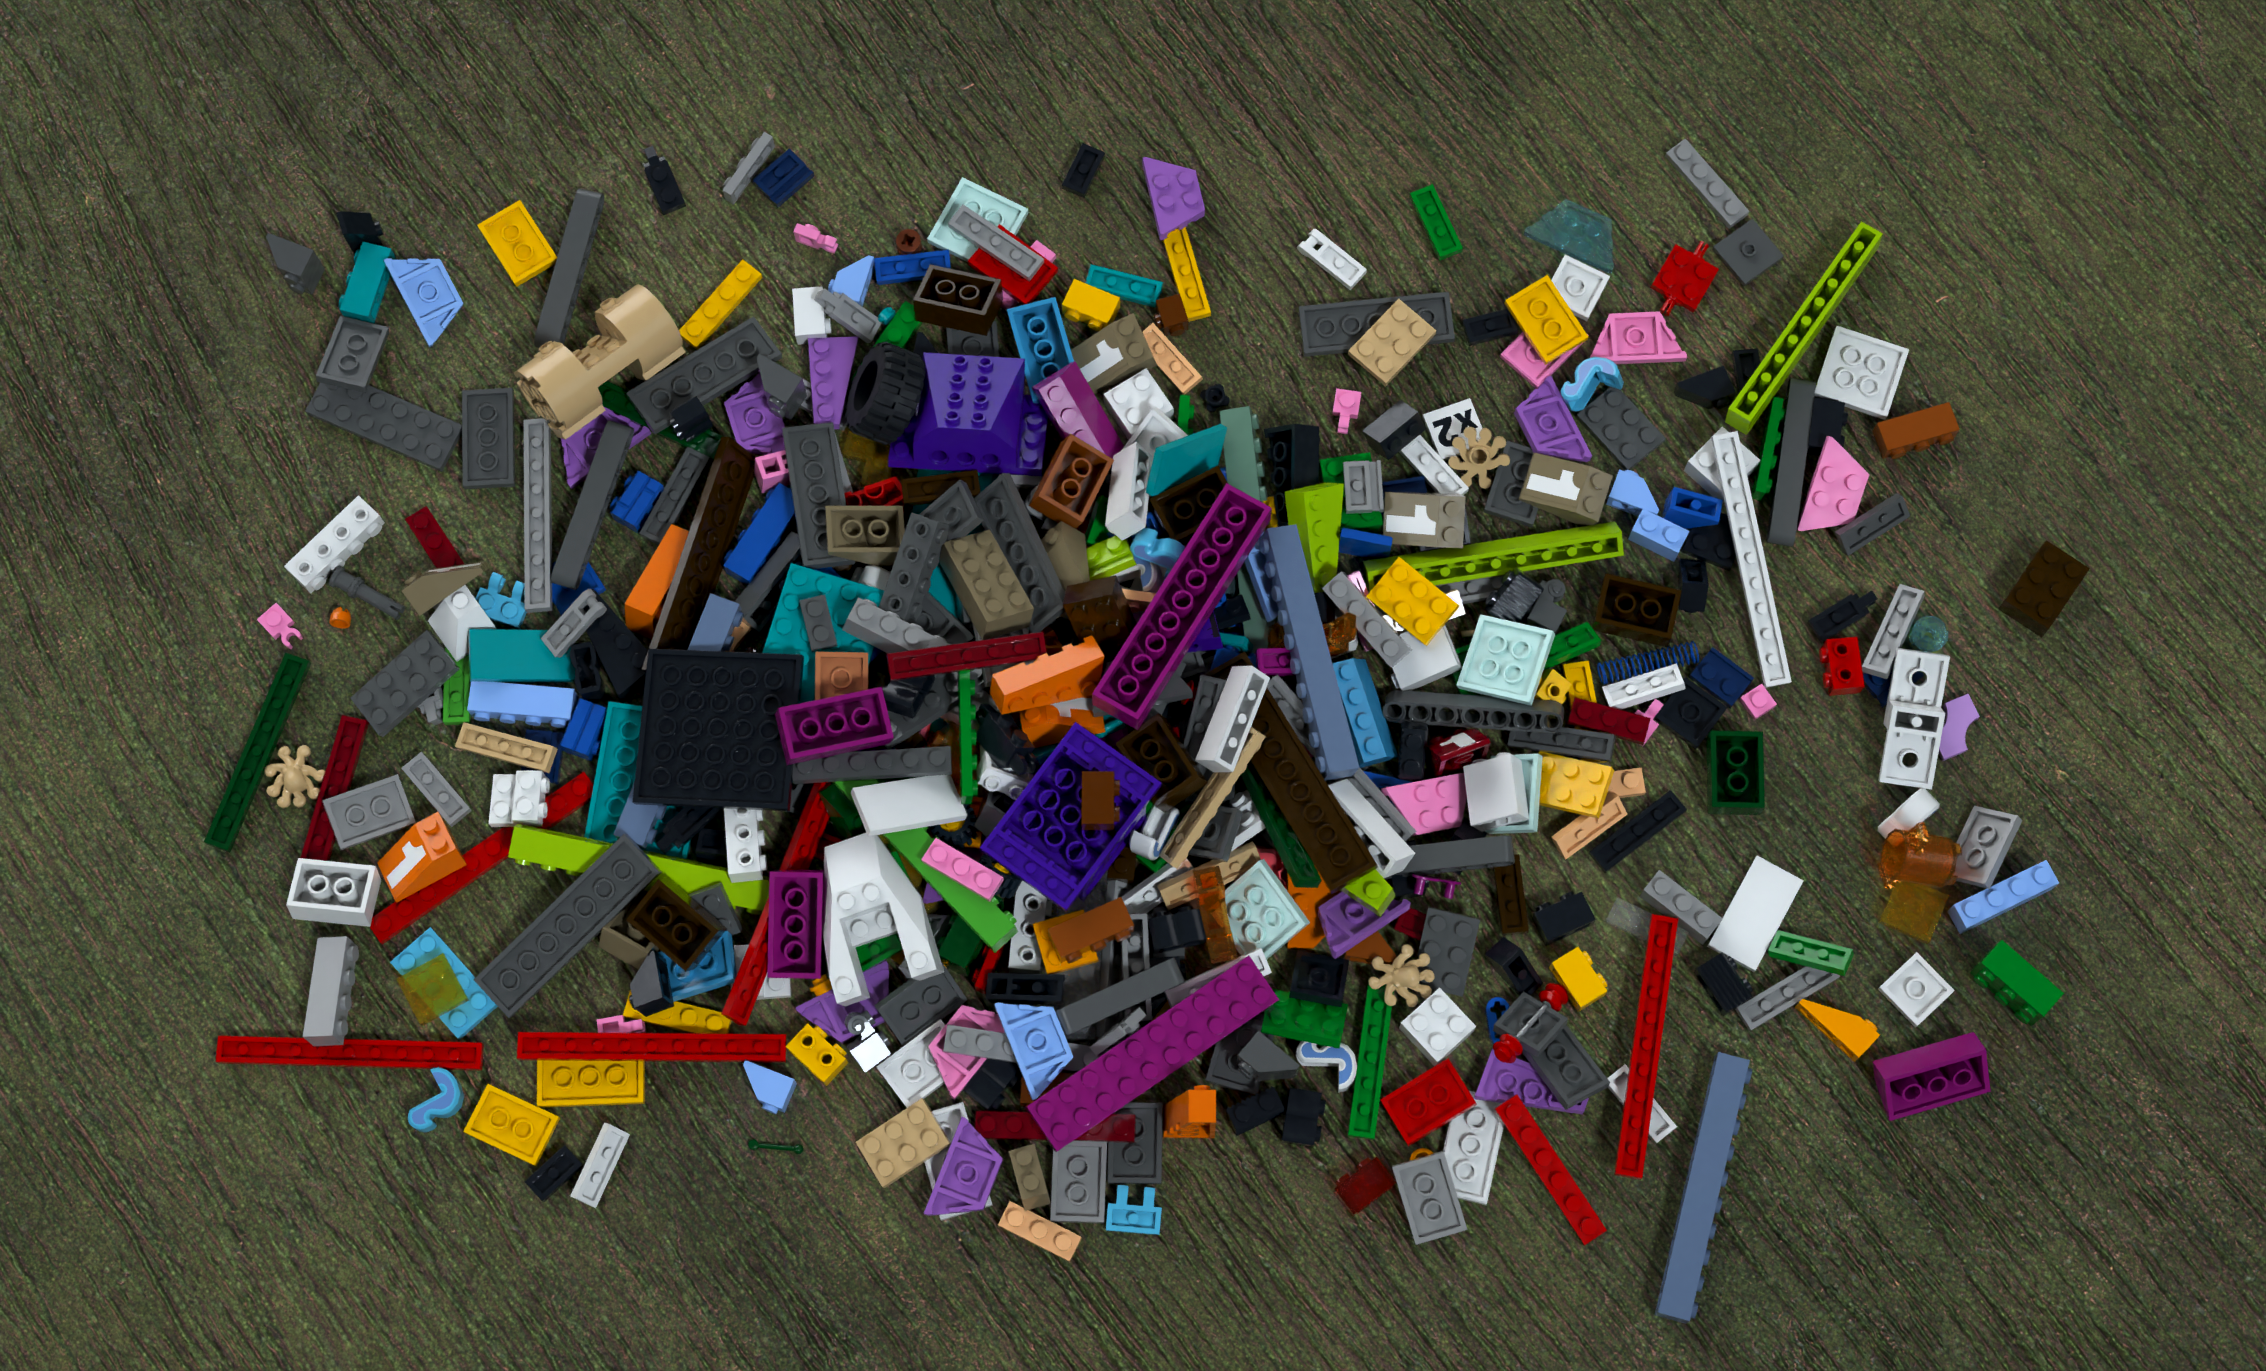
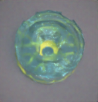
[1908,616,1948,653]

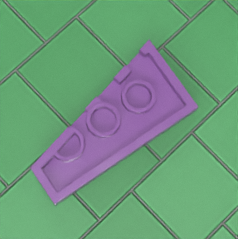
[808,337,858,429]
[1474,1049,1589,1114]

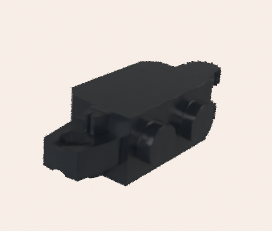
[976,704,1040,775]

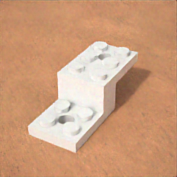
[1878,648,1950,790]

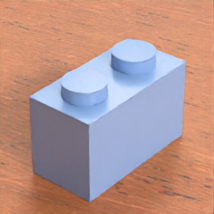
[1628,509,1689,562]

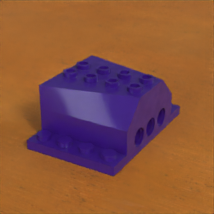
[888,352,1049,476]
[980,722,1162,912]

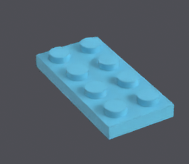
[390,927,498,1040]

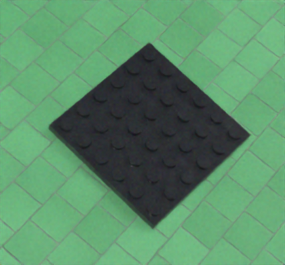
[632,649,804,811]

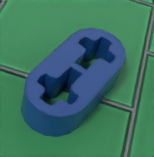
[1485,997,1510,1045]

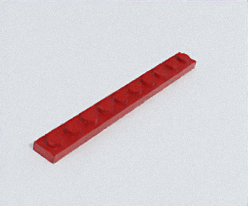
[370,772,593,945]
[721,782,831,1026]
[1614,914,1678,1180]
[517,1032,786,1062]
[215,1036,484,1071]

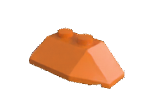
[1287,872,1340,949]

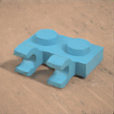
[476,572,527,630]
[1106,1185,1162,1235]

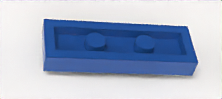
[874,250,951,285]

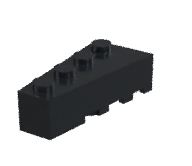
[1264,424,1320,527]
[583,589,648,703]

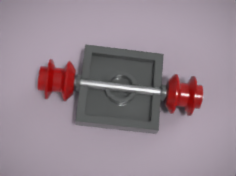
[1493,983,1568,1063]

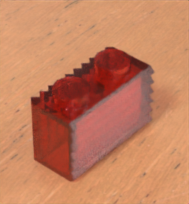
[1333,1157,1397,1217]

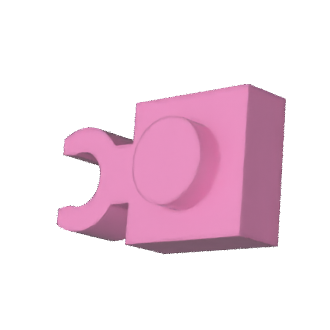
[793,223,838,254]
[257,603,303,649]

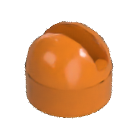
[329,607,351,629]

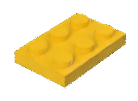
[477,200,557,287]
[1504,275,1588,365]
[1366,557,1460,646]
[1538,752,1614,819]
[463,1084,560,1166]

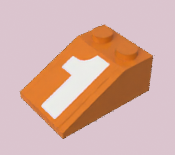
[1020,695,1106,748]
[377,812,467,903]

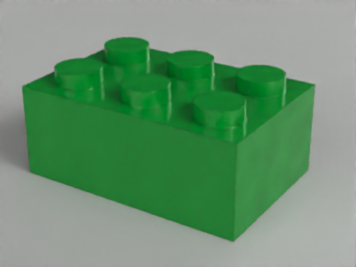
[1319,452,1383,540]
[1970,940,2064,1026]

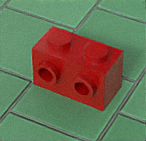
[1819,637,1865,696]

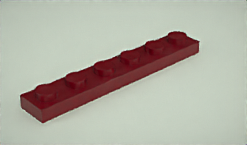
[886,632,1047,681]
[301,715,369,861]
[975,1111,1136,1143]

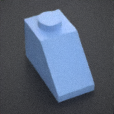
[828,255,875,307]
[1606,469,1659,517]
[743,1060,797,1114]

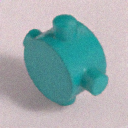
[878,307,896,325]

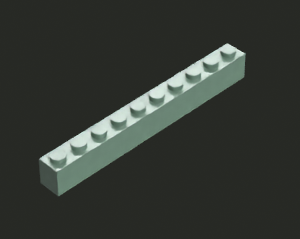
[1220,406,1284,656]

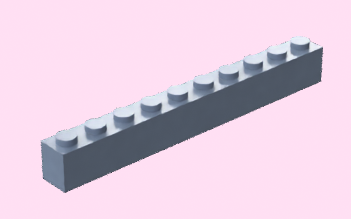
[1259,524,1359,781]
[613,593,744,849]
[1654,1052,1752,1324]

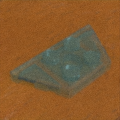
[1524,199,1614,274]

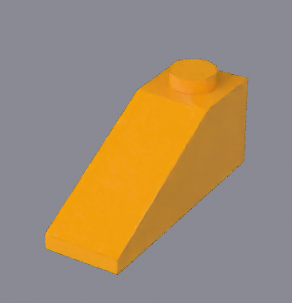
[1795,999,1880,1062]

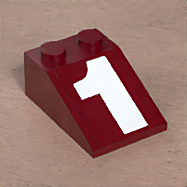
[1426,727,1491,778]

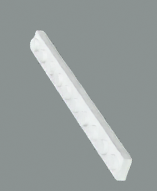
[1711,431,1792,688]

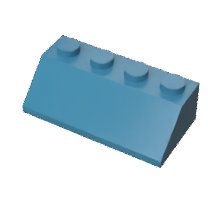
[1007,297,1074,404]
[1332,658,1398,768]

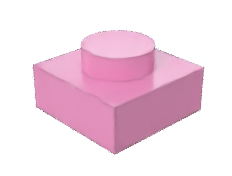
[1739,684,1777,721]

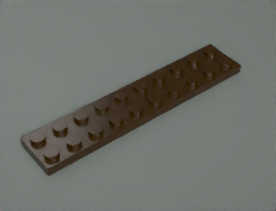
[642,437,756,672]
[1199,651,1378,894]

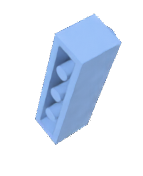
[467,681,578,728]
[1947,860,2059,934]

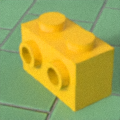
[1062,279,1120,332]
[1549,947,1608,1012]
[786,1023,848,1086]

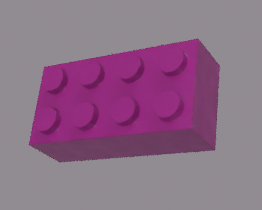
[775,687,894,765]

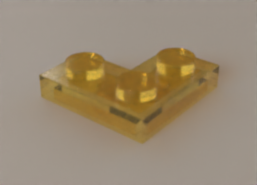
[842,431,892,487]

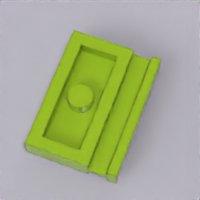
[1086,535,1137,581]

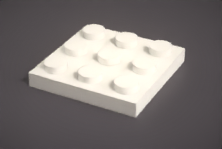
[1814,325,1909,420]

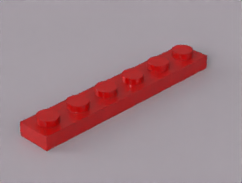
[1494,1094,1607,1245]

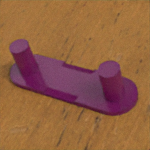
[1412,874,1461,899]

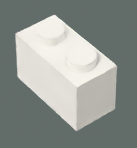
[792,286,832,345]

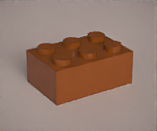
[1028,433,1114,529]

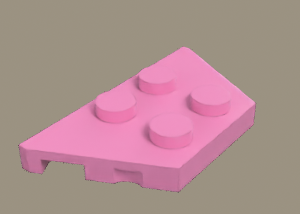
[1590,312,1687,364]
[1797,436,1869,531]
[1381,773,1467,836]
[928,1005,1005,1100]

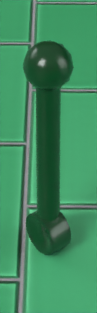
[748,1139,804,1154]

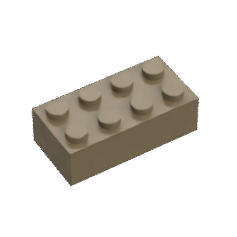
[939,529,1034,640]

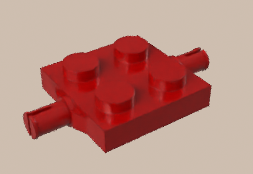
[1650,241,1719,316]

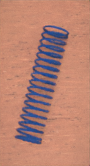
[1597,641,1699,685]

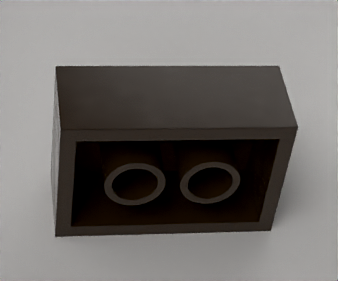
[913,264,1003,336]
[1149,466,1228,546]
[1998,540,2090,638]
[1592,573,1682,647]
[1063,575,1137,662]
[1116,713,1208,813]
[626,877,727,972]

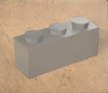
[1639,870,1723,945]

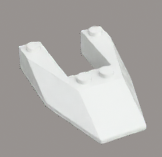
[822,832,944,1006]

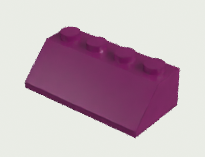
[1031,361,1124,459]
[767,870,824,979]
[1873,1032,1991,1121]

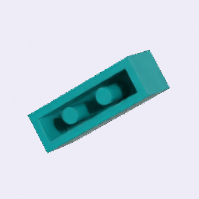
[338,242,396,324]

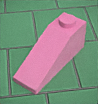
[754,450,790,493]

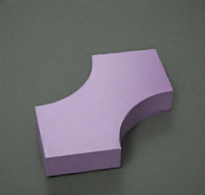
[1938,694,1980,761]

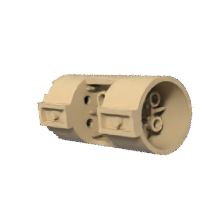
[514,284,685,440]

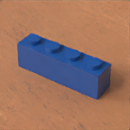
[723,483,796,586]

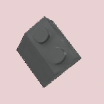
[266,233,325,295]
[757,353,807,420]
[1237,1031,1300,1081]

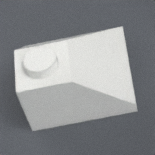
[428,585,497,662]

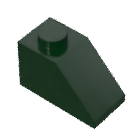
[818,782,866,839]

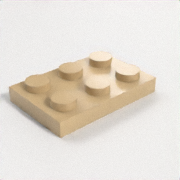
[1348,299,1437,387]
[856,1098,951,1188]

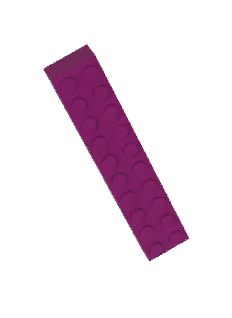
[1092,483,1272,730]
[1026,955,1279,1152]

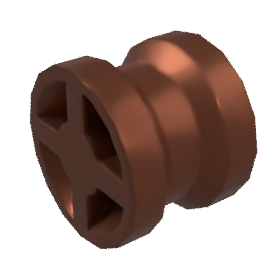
[896,229,922,255]

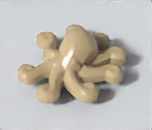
[1448,427,1510,489]
[264,745,326,808]
[1368,944,1435,1007]

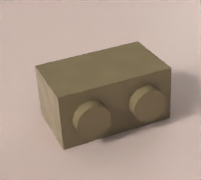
[1009,1144,1051,1211]

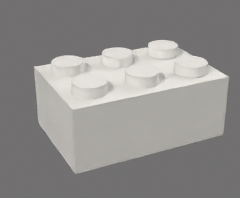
[286,858,381,927]

